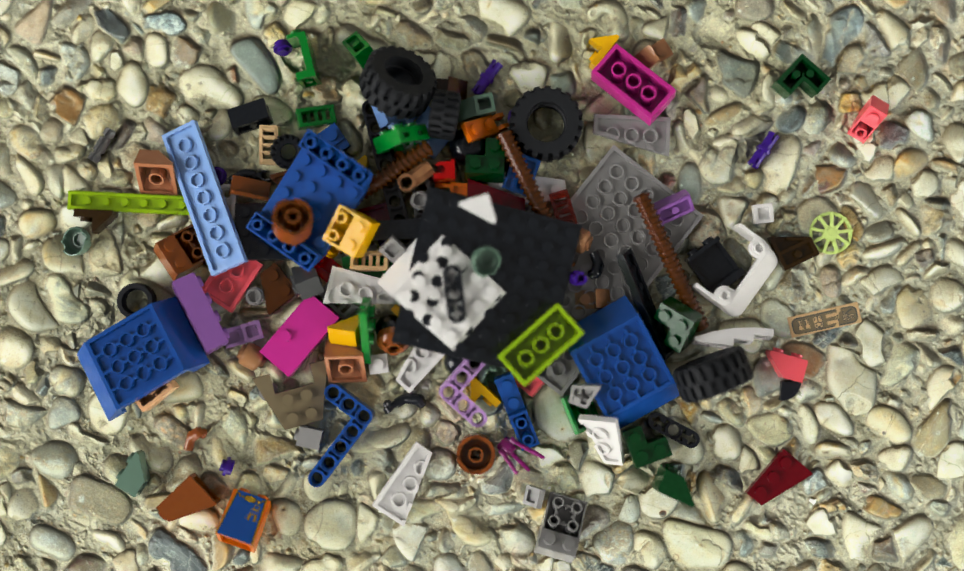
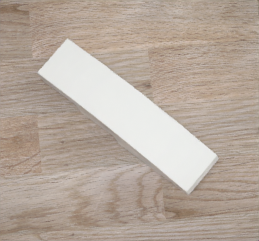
[691,327,774,349]

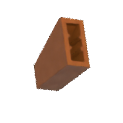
[156,473,221,522]

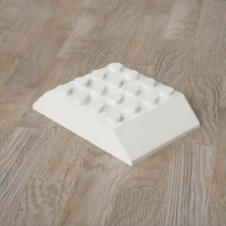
[377,235,506,360]

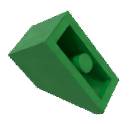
[342,31,374,69]

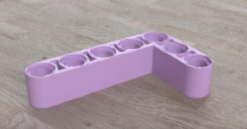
[438,359,487,427]

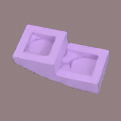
[225,320,264,349]

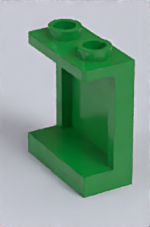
[286,30,322,89]

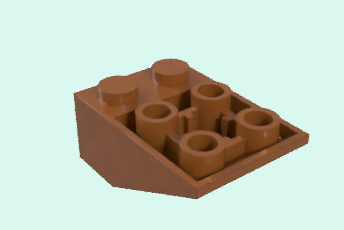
[153,224,206,281]

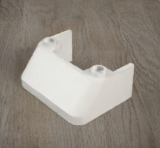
[691,223,778,317]

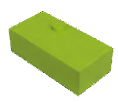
[497,303,584,387]

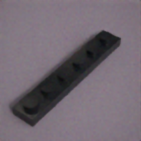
[616,248,674,361]

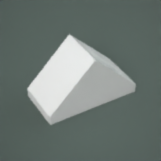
[458,193,497,224]

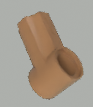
[398,160,435,193]

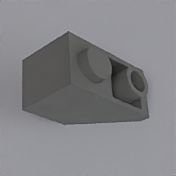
[290,267,324,301]

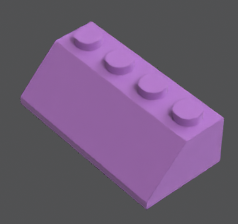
[172,272,230,355]

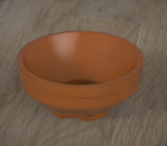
[376,327,409,356]

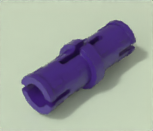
[471,59,503,95]
[747,131,779,169]
[568,270,587,286]

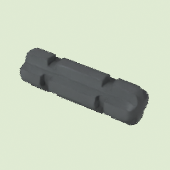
[88,127,116,163]

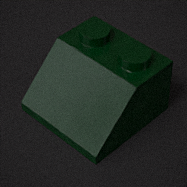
[651,464,694,508]

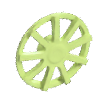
[809,211,853,254]

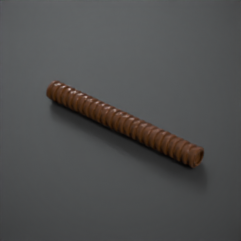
[496,130,576,267]
[361,140,433,202]
[633,192,709,332]

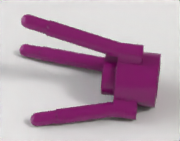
[496,436,545,475]

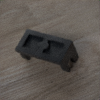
[227,98,274,135]

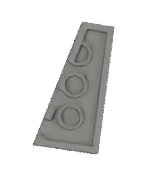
[593,114,671,157]

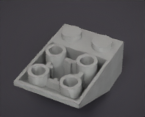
[534,492,587,563]

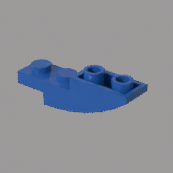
[493,372,540,451]

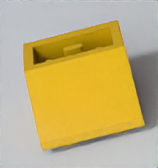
[322,204,381,258]

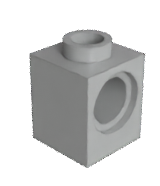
[294,425,325,450]

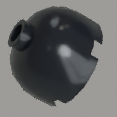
[449,129,486,166]

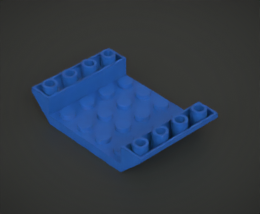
[246,129,374,272]
[567,295,680,429]
[76,297,210,421]

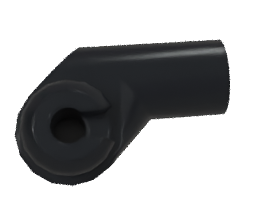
[588,250,604,279]

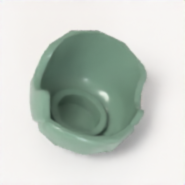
[61,226,91,256]
[471,246,501,278]
[477,364,508,386]

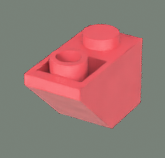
[847,95,889,143]
[765,347,808,383]

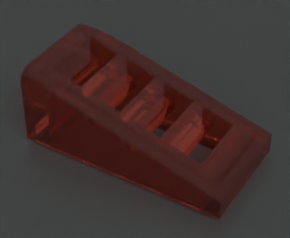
[549,189,578,224]

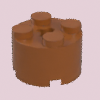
[272,198,313,246]
[456,433,495,474]

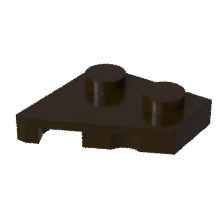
[767,236,819,271]

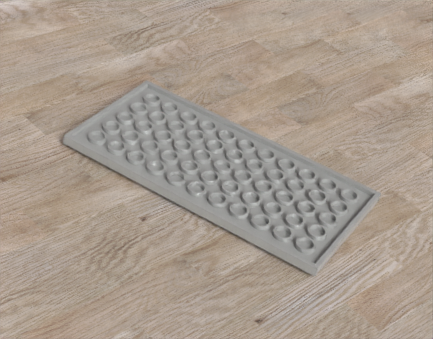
[537,145,704,396]

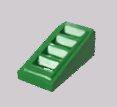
[295,104,337,130]

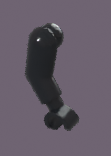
[227,169,271,184]
[383,393,426,414]

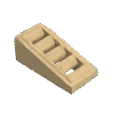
[259,125,281,166]
[350,250,389,272]

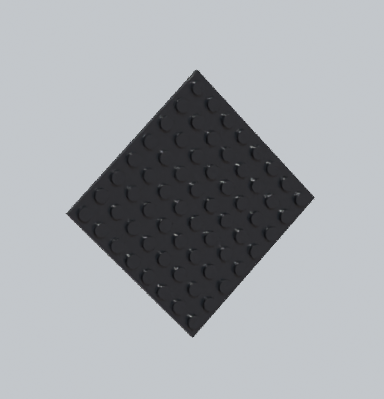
[392,187,582,378]

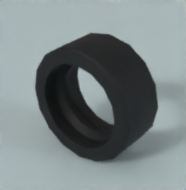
[117,283,157,317]

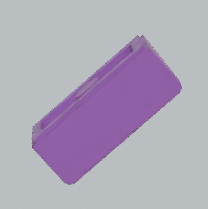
[654,189,695,225]

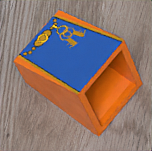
[215,488,271,553]

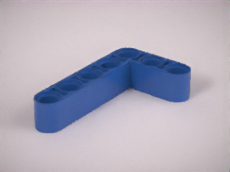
[308,383,374,487]

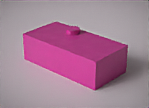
[591,43,676,126]
[259,296,342,377]

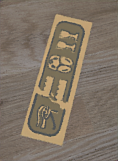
[787,302,862,338]

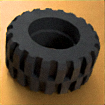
[359,46,437,119]
[509,86,583,163]
[673,346,753,403]

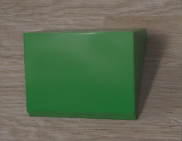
[559,393,599,435]

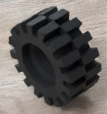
[270,134,302,170]

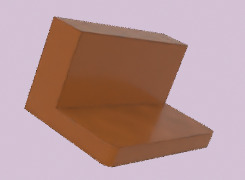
[228,175,271,201]

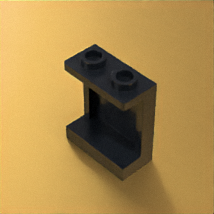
[684,236,746,294]

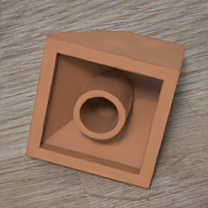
[134,149,179,195]
[324,340,367,383]

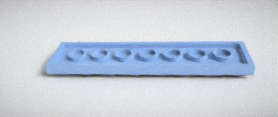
[161,120,248,276]

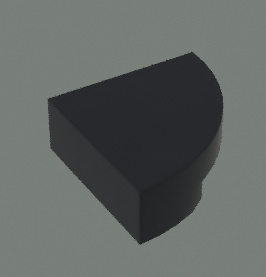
[779,381,801,401]

